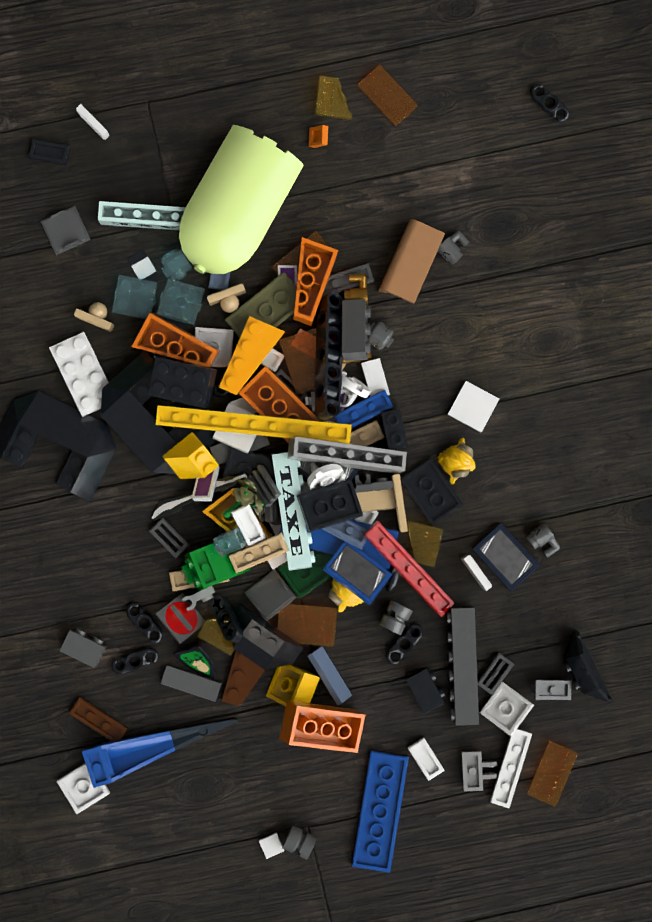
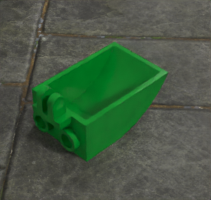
[181,536,251,591]

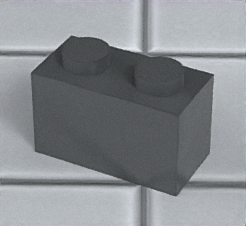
[60,628,107,668]

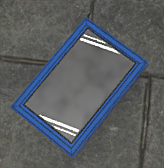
[323,541,392,605]

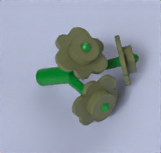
[223,479,264,519]

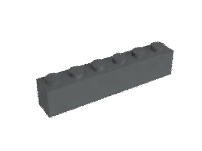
[447,607,479,725]

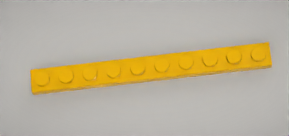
[156,405,352,444]

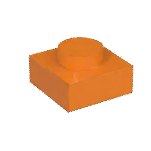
[309,125,328,148]

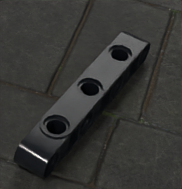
[315,291,342,422]

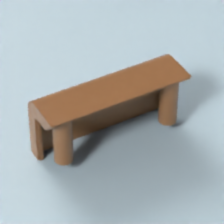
[378,219,445,304]

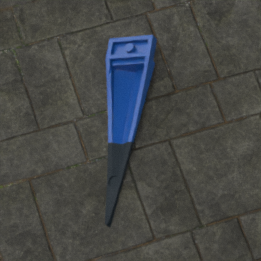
[82,718,237,788]

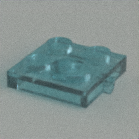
[112,275,157,319]
[157,278,205,326]

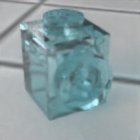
[161,249,192,281]
[213,527,247,557]

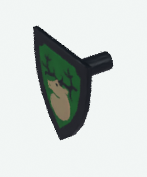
[173,639,215,679]

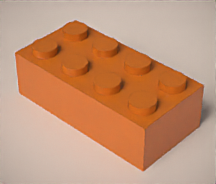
[239,366,320,443]
[279,700,366,753]

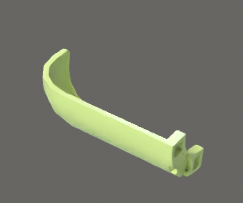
[179,125,304,274]

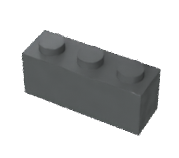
[342,299,371,361]

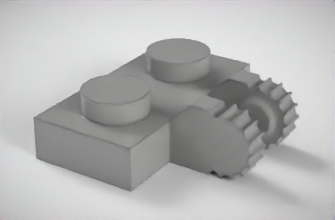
[461,751,498,791]

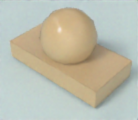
[207,283,246,313]
[74,302,114,332]

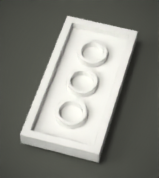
[49,332,109,417]

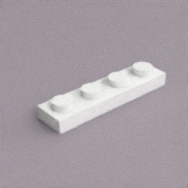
[490,729,532,808]

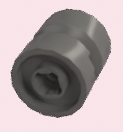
[379,600,413,635]
[282,825,317,860]

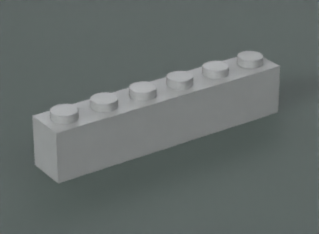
[287,437,407,474]

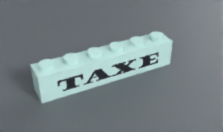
[98,201,186,230]
[272,452,315,571]

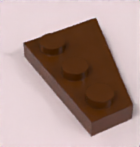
[222,650,265,706]

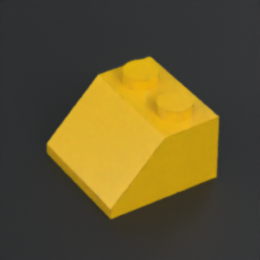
[162,432,219,479]
[266,664,320,707]

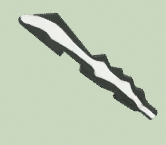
[152,473,248,521]

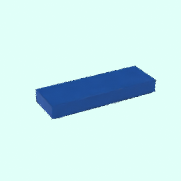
[334,390,393,428]

